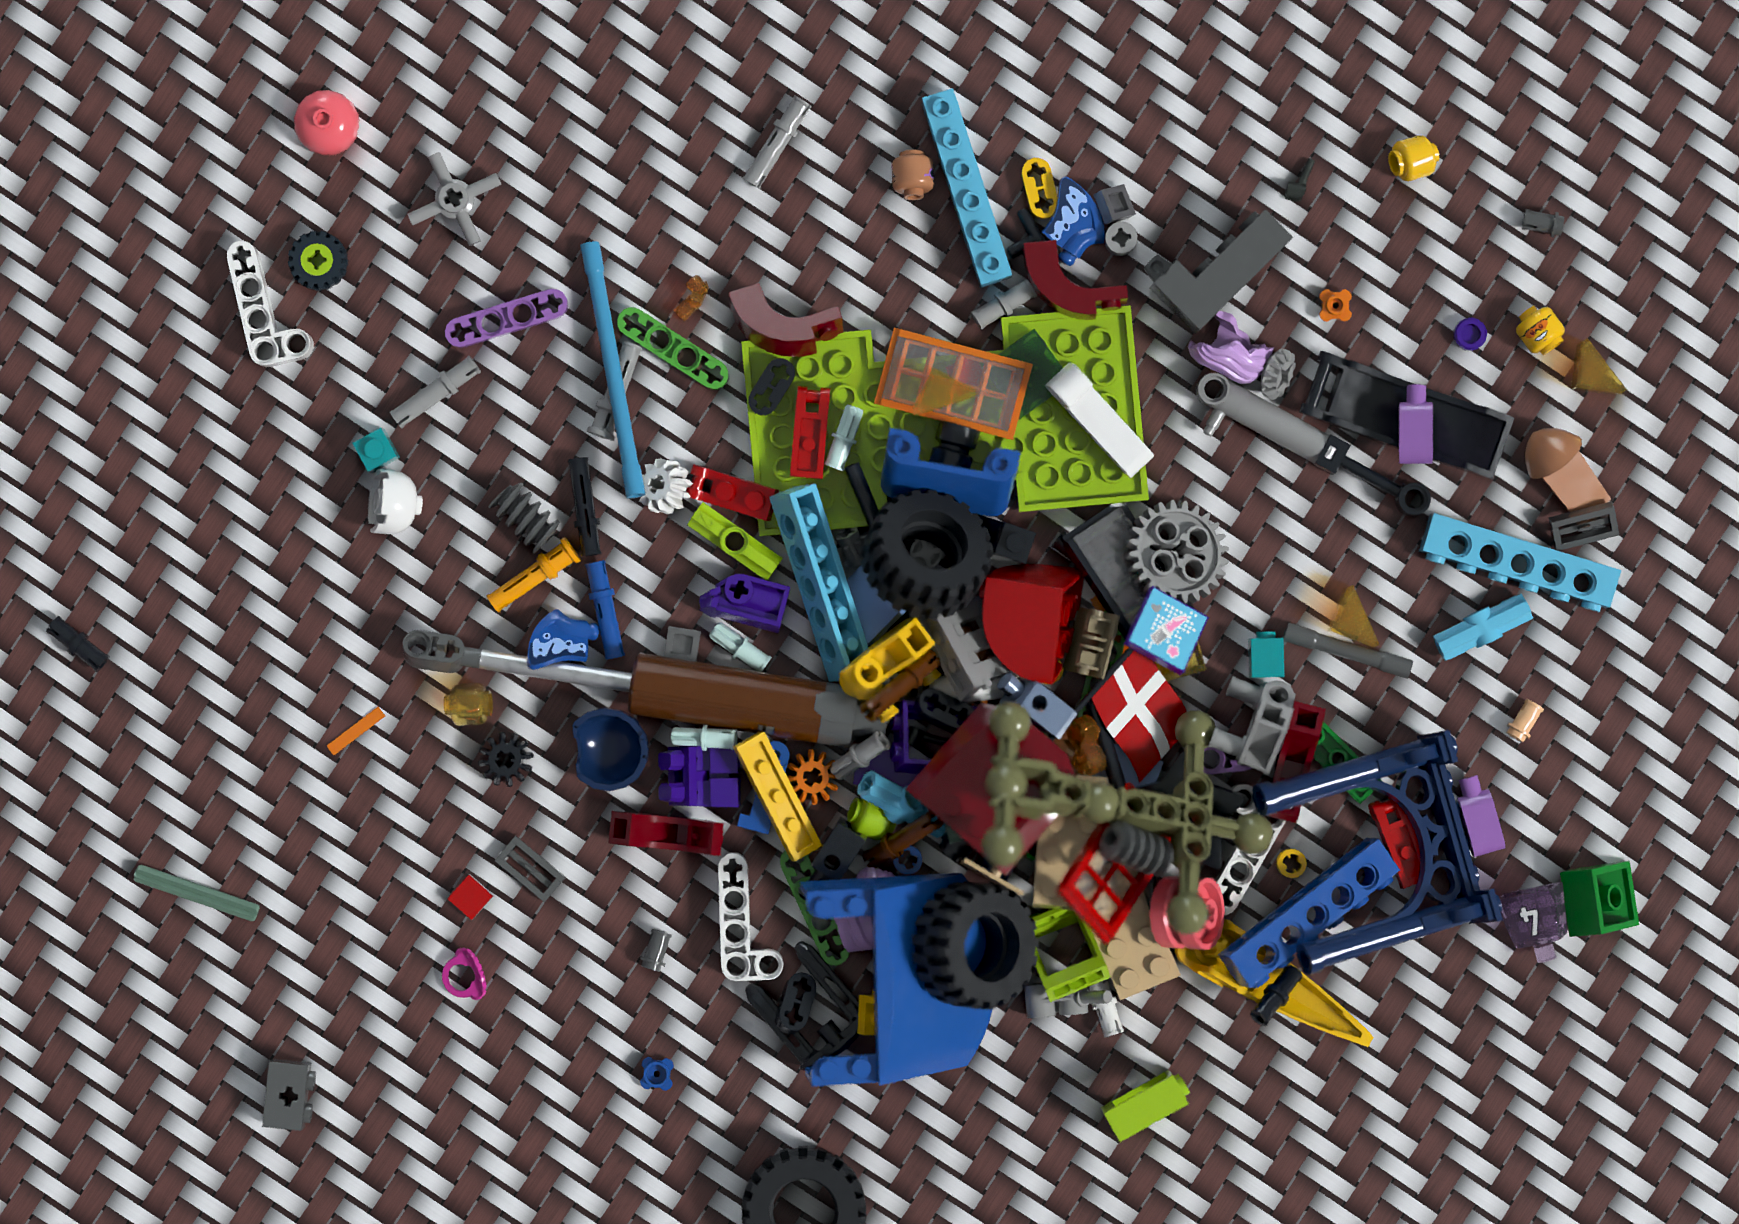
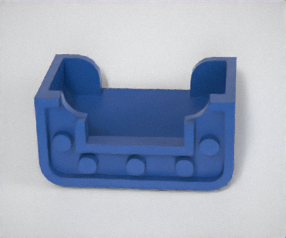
[881,428,1020,516]

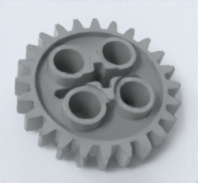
[1124,500,1229,604]

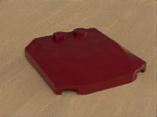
[905,703,1076,876]

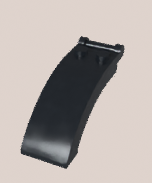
[1299,351,1514,479]

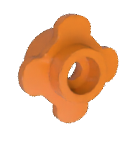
[1319,289,1352,322]

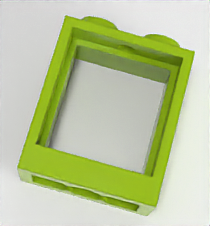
[1029,909,1111,1002]
[1100,1069,1190,1142]

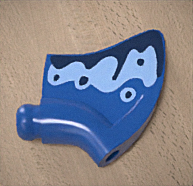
[1042,176,1105,266]
[527,609,599,670]

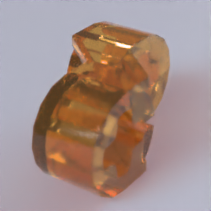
[1066,715,1106,776]

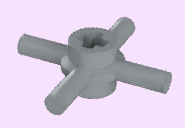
[408,152,502,246]

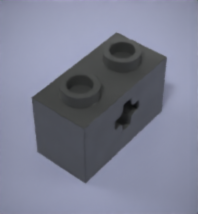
[262,1059,316,1131]

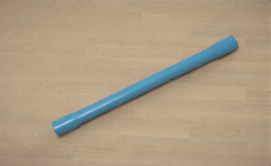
[580,241,646,498]

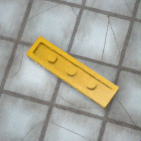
[733,731,822,862]

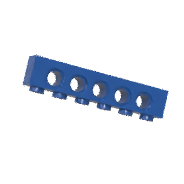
[1218,838,1400,988]

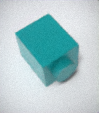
[352,428,400,473]
[1248,632,1284,678]

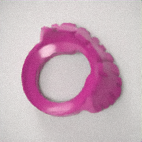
[442,948,487,1000]

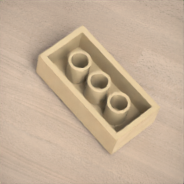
[1032,775,1108,911]
[1093,861,1181,1000]

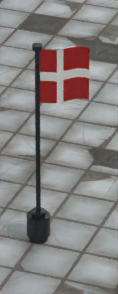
[938,647,1187,863]

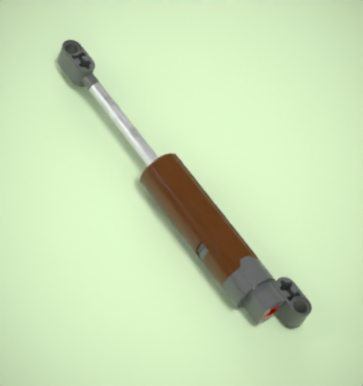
[403,630,923,748]

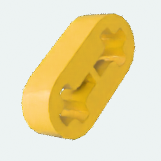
[1021,158,1057,220]

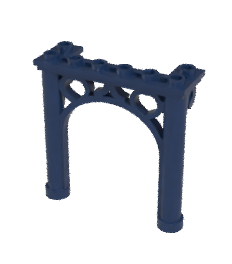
[1252,730,1503,976]

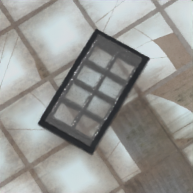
[1060,503,1195,639]

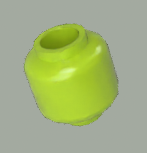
[847,797,896,840]

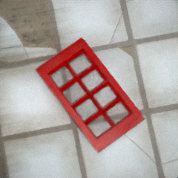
[1056,782,1171,944]

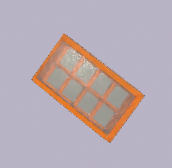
[874,328,1033,440]

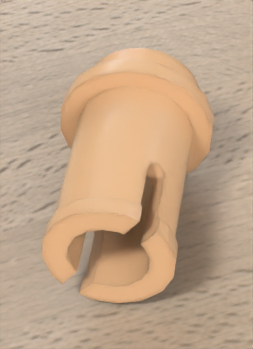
[1506,699,1544,743]

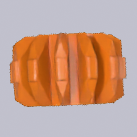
[787,749,838,805]

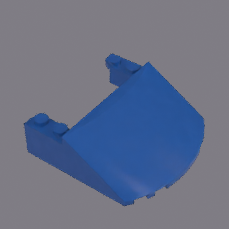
[800,873,993,1086]

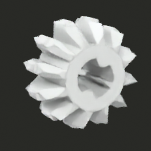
[639,458,693,514]

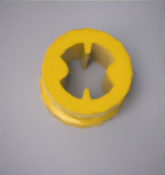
[1276,848,1307,878]

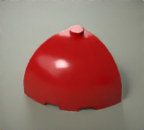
[979,564,1084,685]

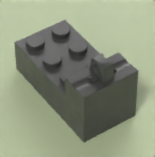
[1144,209,1293,334]

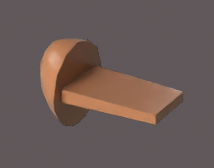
[1524,428,1611,522]

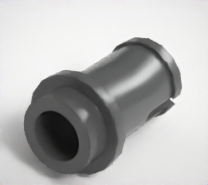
[1522,209,1565,238]
[640,929,672,972]

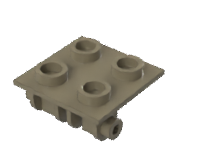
[1063,607,1120,679]

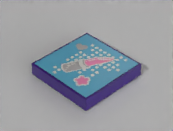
[1123,586,1209,675]

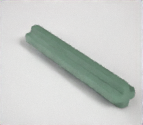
[134,865,259,921]

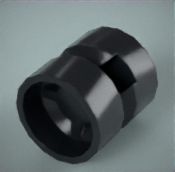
[929,421,980,469]

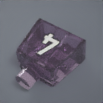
[1499,882,1567,963]

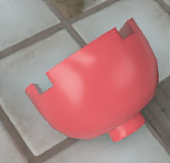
[294,90,359,155]

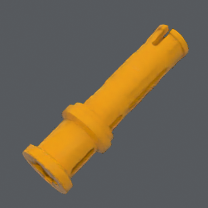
[486,537,581,613]

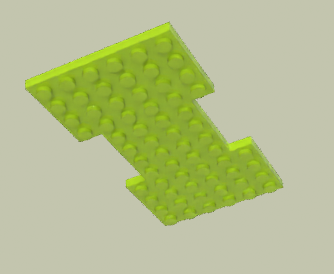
[741,305,1149,537]

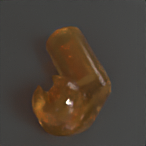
[673,275,709,322]

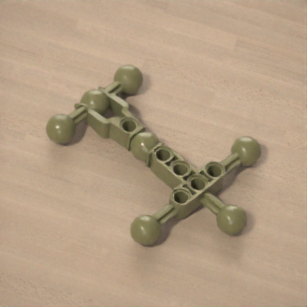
[981,702,1273,935]

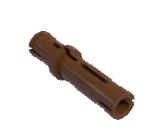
[860,650,941,722]
[863,810,944,869]

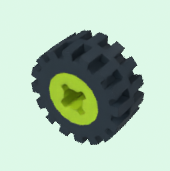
[288,231,349,291]

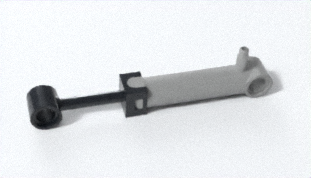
[1196,373,1431,516]

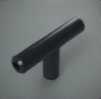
[1007,207,1046,259]

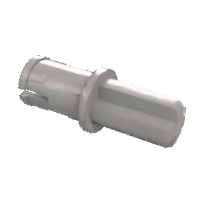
[830,731,890,780]

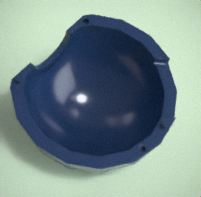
[572,708,649,791]

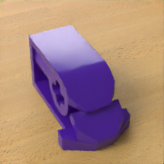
[699,574,791,634]

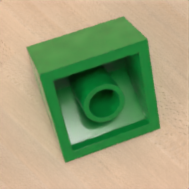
[1560,861,1639,937]

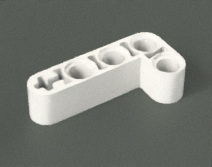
[227,241,314,367]
[1045,363,1154,479]
[1215,784,1286,915]
[718,852,784,981]

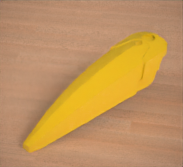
[1174,919,1374,1047]

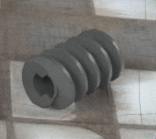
[488,482,560,553]
[1099,820,1174,877]

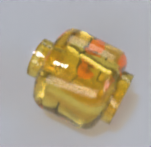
[444,683,493,726]

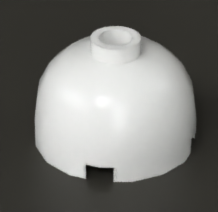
[368,469,423,534]

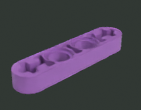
[445,289,568,348]

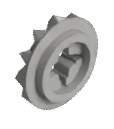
[1261,348,1296,400]

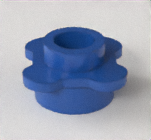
[640,1057,674,1091]

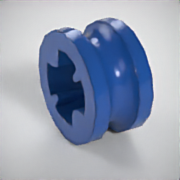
[893,845,922,874]

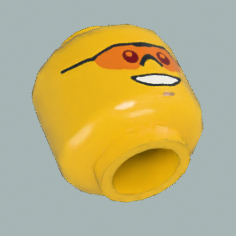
[1516,305,1565,355]

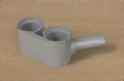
[1024,983,1112,1018]

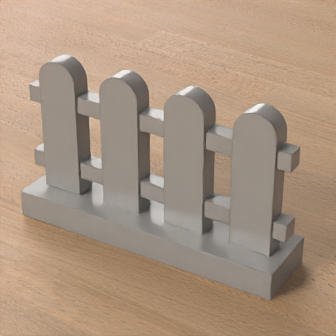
[917,567,1019,702]

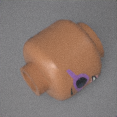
[891,150,934,200]

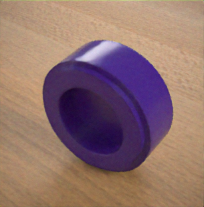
[1453,318,1487,351]

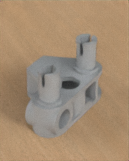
[1208,676,1296,775]

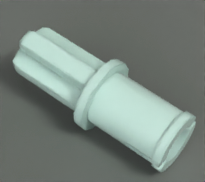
[824,405,863,471]
[709,622,772,672]
[671,725,737,751]

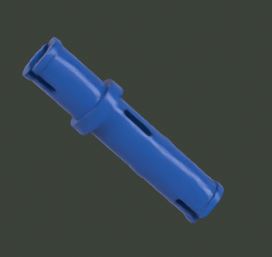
[585,560,626,660]

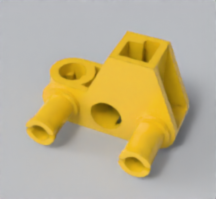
[839,617,942,723]

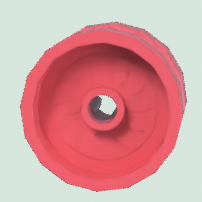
[1150,876,1225,950]

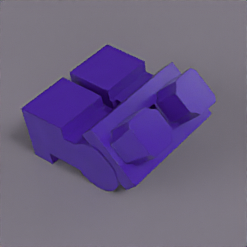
[658,743,741,807]

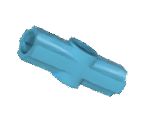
[1432,593,1533,661]
[857,771,946,838]

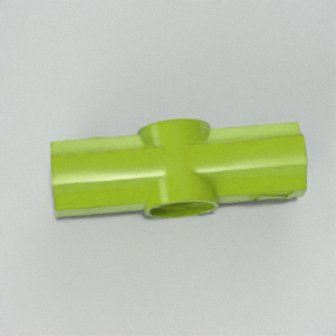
[687,502,783,581]

